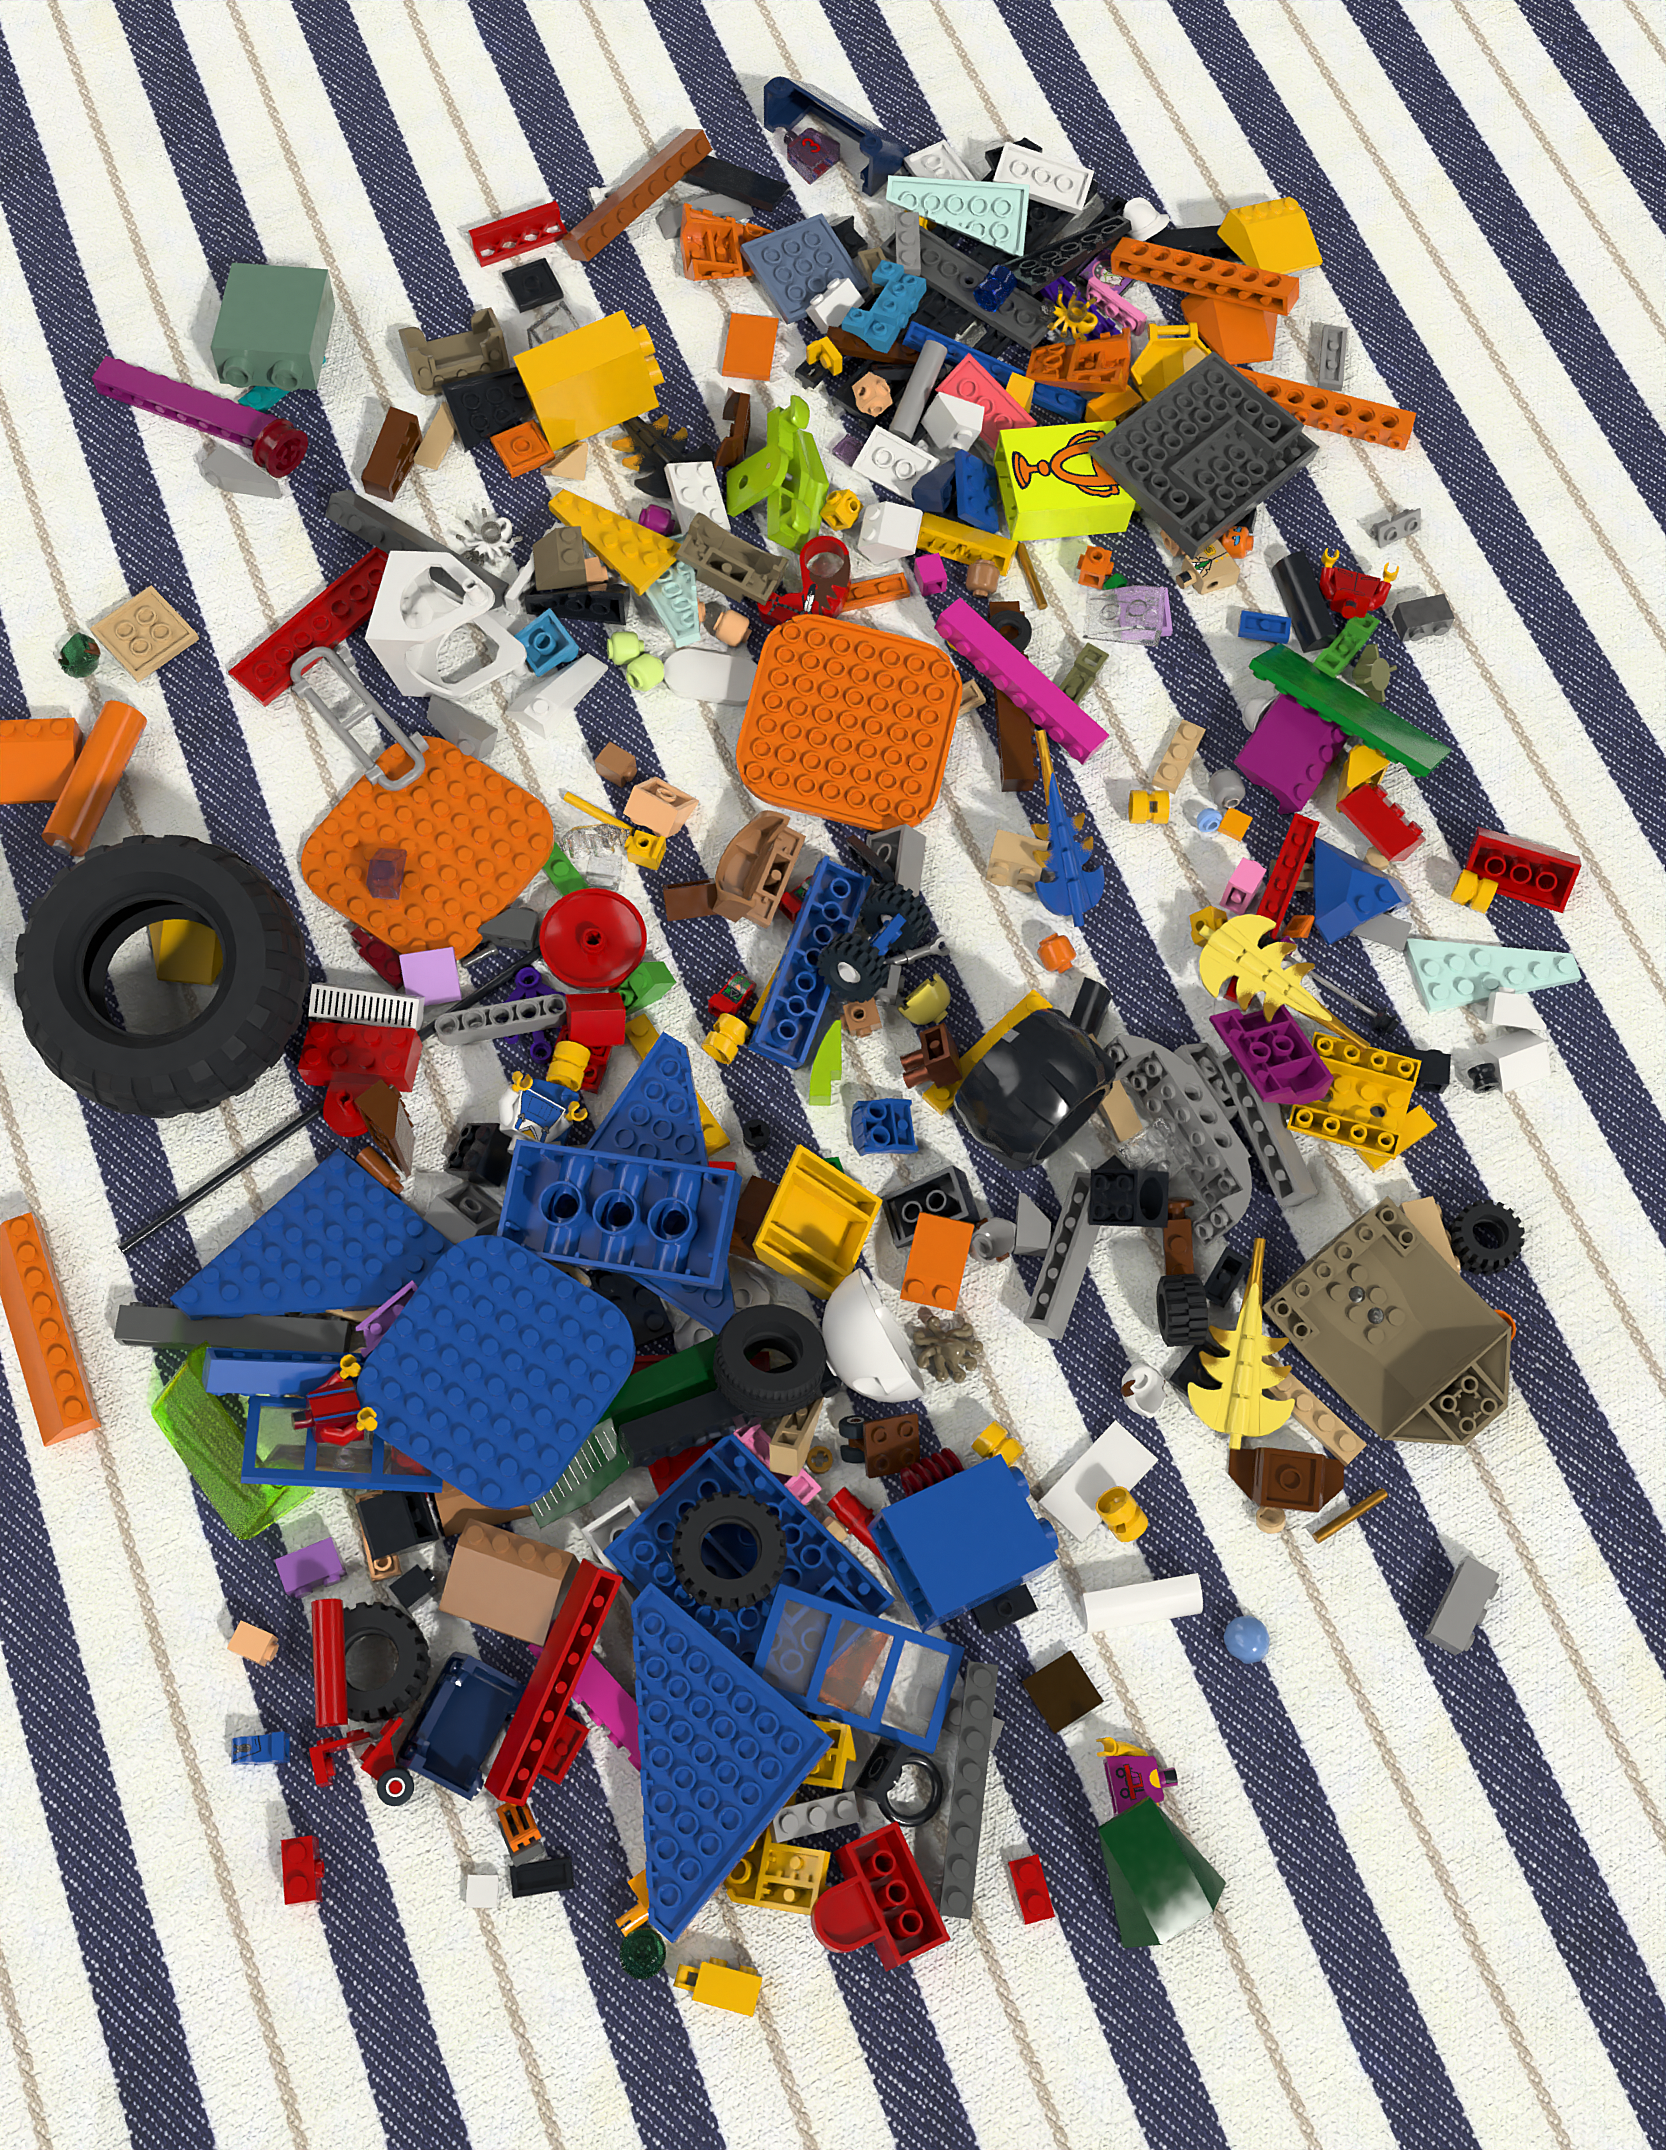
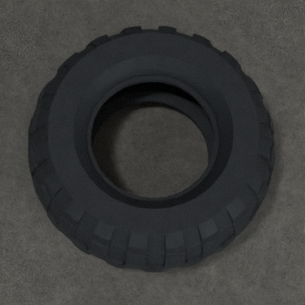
[14,835,309,1119]

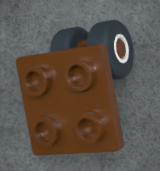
[838,1412,920,1479]

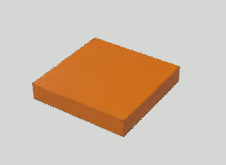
[490,419,555,479]

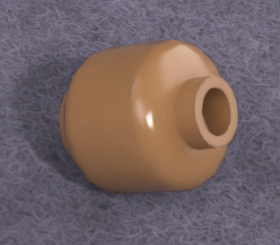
[965,559,1000,598]

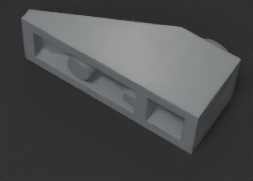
[201,445,282,499]
[427,695,498,761]

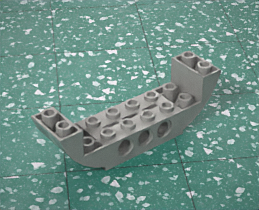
[1103,1034,1252,1248]

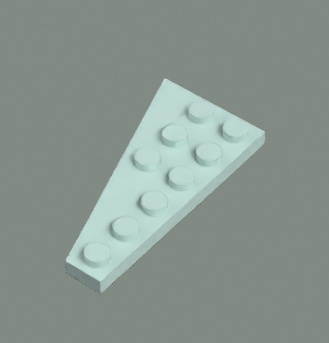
[886,175,1030,258]
[643,533,701,648]

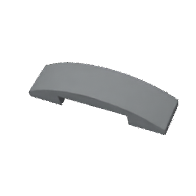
[658,194,754,240]

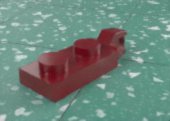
[350,927,404,991]

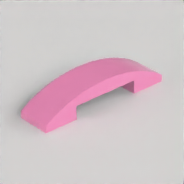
[733,1424,822,1506]

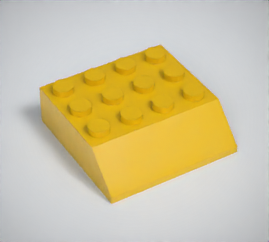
[752,1144,883,1300]

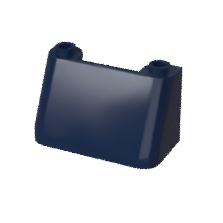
[396,1651,527,1801]

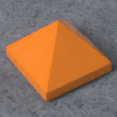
[1281,915,1315,938]

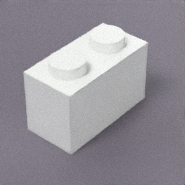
[805,278,865,334]

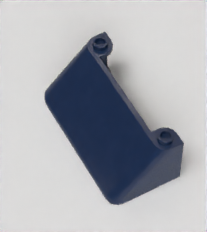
[764,76,909,197]

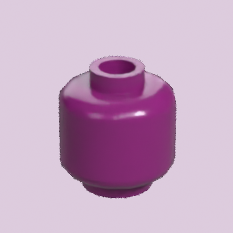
[638,504,675,537]

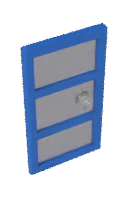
[241,1395,443,1493]
[751,1583,965,1754]

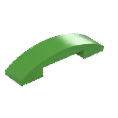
[1313,613,1380,678]

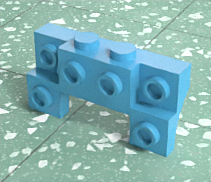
[842,260,927,353]

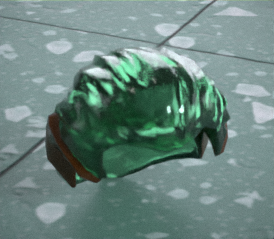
[58,632,101,679]

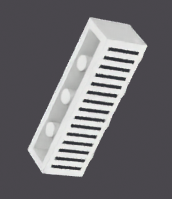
[308,982,425,1031]

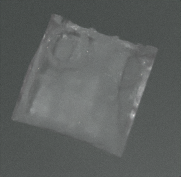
[559,824,630,859]
[1118,1115,1195,1180]

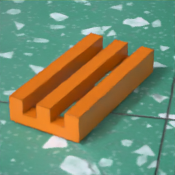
[496,1801,542,1852]

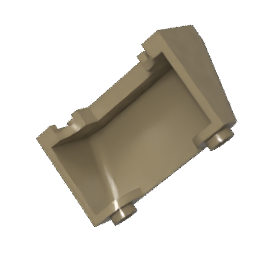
[398,307,510,396]

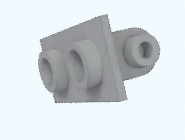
[1370,508,1421,548]

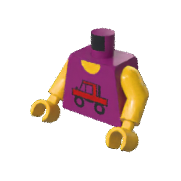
[1096,1737,1178,1819]

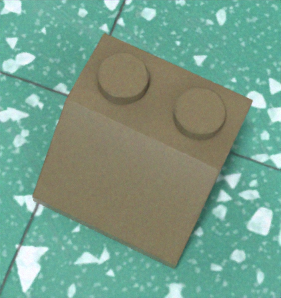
[533,526,587,591]

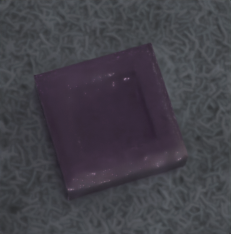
[832,434,864,467]

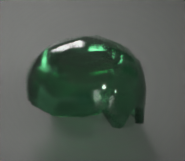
[619,1928,666,1980]

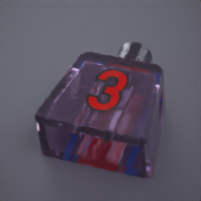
[783,128,840,185]

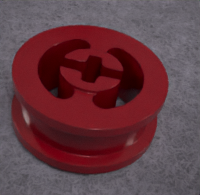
[252,418,308,478]

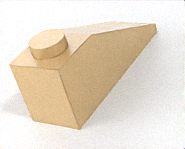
[769,1397,824,1477]

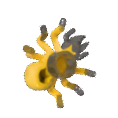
[1038,285,1098,341]

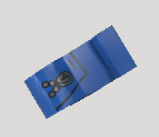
[231,1731,290,1766]

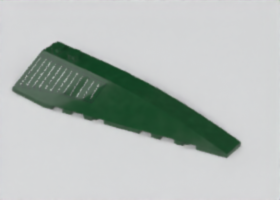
[528,1334,764,1529]

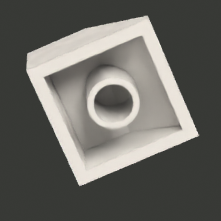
[921,392,985,456]
[858,501,923,564]

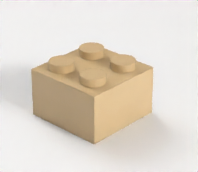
[986,829,1049,893]

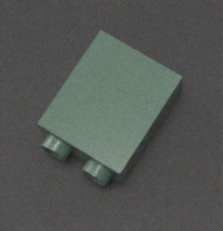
[210,263,335,391]

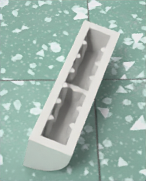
[1079,1573,1203,1634]

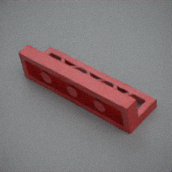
[468,201,568,268]

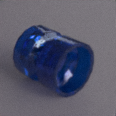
[973,265,1017,312]

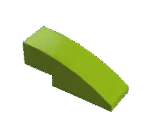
[809,1020,842,1106]

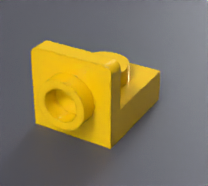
[806,336,842,376]

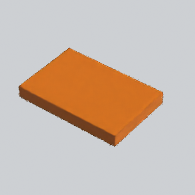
[722,313,779,381]

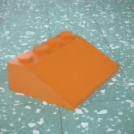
[0,718,83,805]

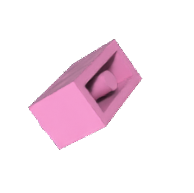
[1219,857,1267,916]

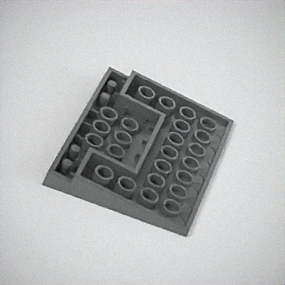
[1088,351,1320,560]

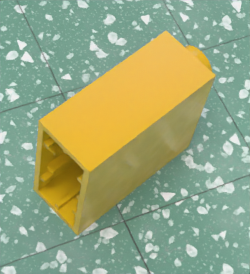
[513,310,664,452]

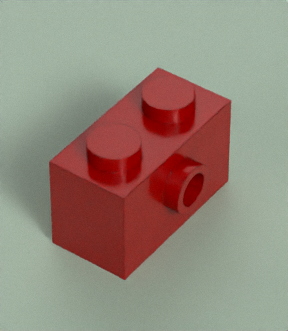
[281,1835,325,1907]

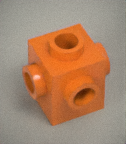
[1077,545,1114,590]

